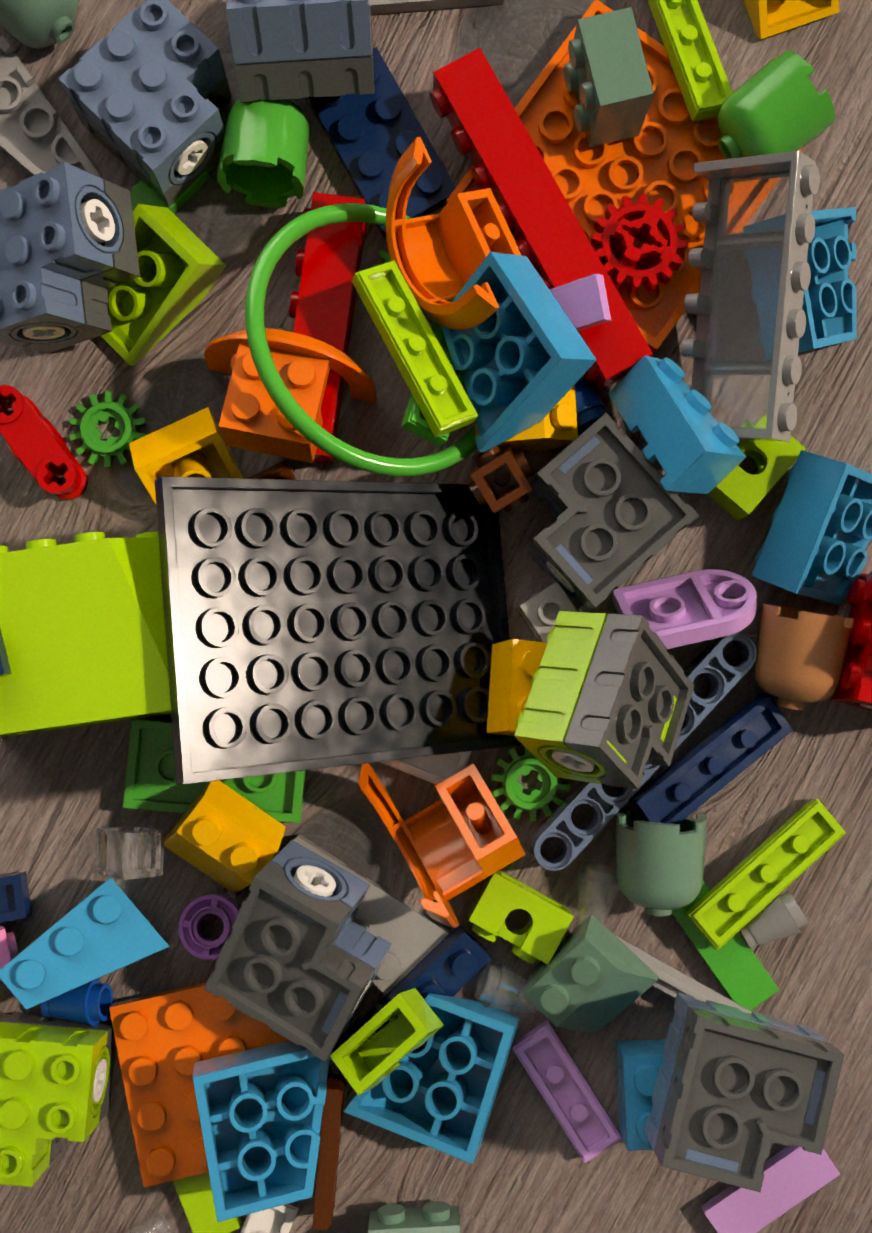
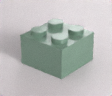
[564,7,654,147]

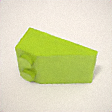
[100,204,227,366]

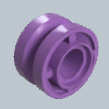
[178,894,241,960]

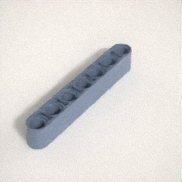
[530,633,757,871]

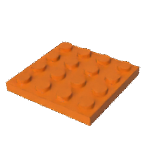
[109,982,321,1188]

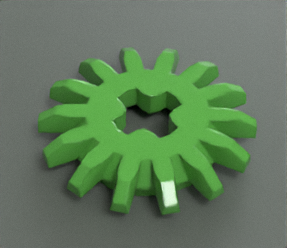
[69,391,147,468]
[491,746,570,822]

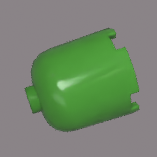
[718,50,835,159]
[217,99,309,208]

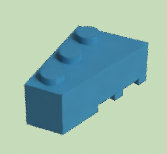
[609,355,746,494]
[0,877,170,1010]

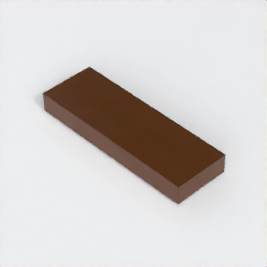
[312,1074,346,1231]

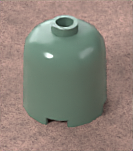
[0,0,79,49]
[616,807,707,916]

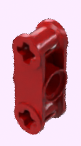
[0,385,88,500]

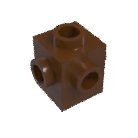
[468,446,535,513]

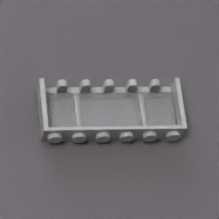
[681,151,820,442]

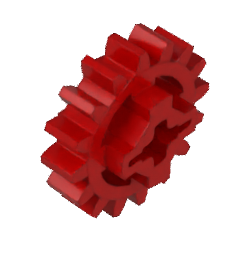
[590,193,688,294]

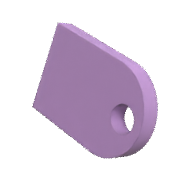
[612,569,757,649]

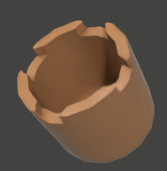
[754,603,855,710]

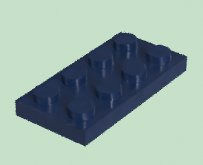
[305,47,456,238]

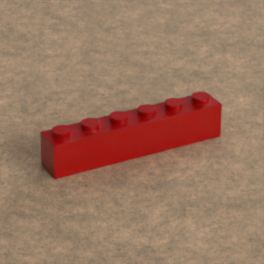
[282,192,366,464]

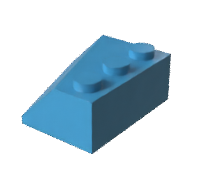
[743,207,857,359]
[441,252,597,452]
[752,450,872,605]
[344,993,521,1164]
[192,1041,332,1222]

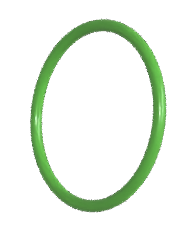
[245,203,477,477]

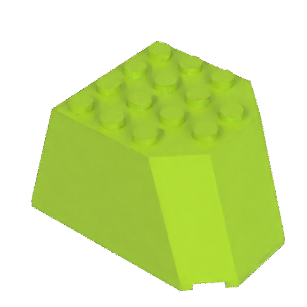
[0,532,171,738]

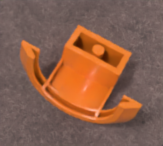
[386,137,522,330]
[204,328,377,463]
[358,763,526,928]

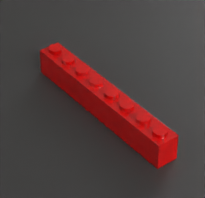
[430,48,653,390]

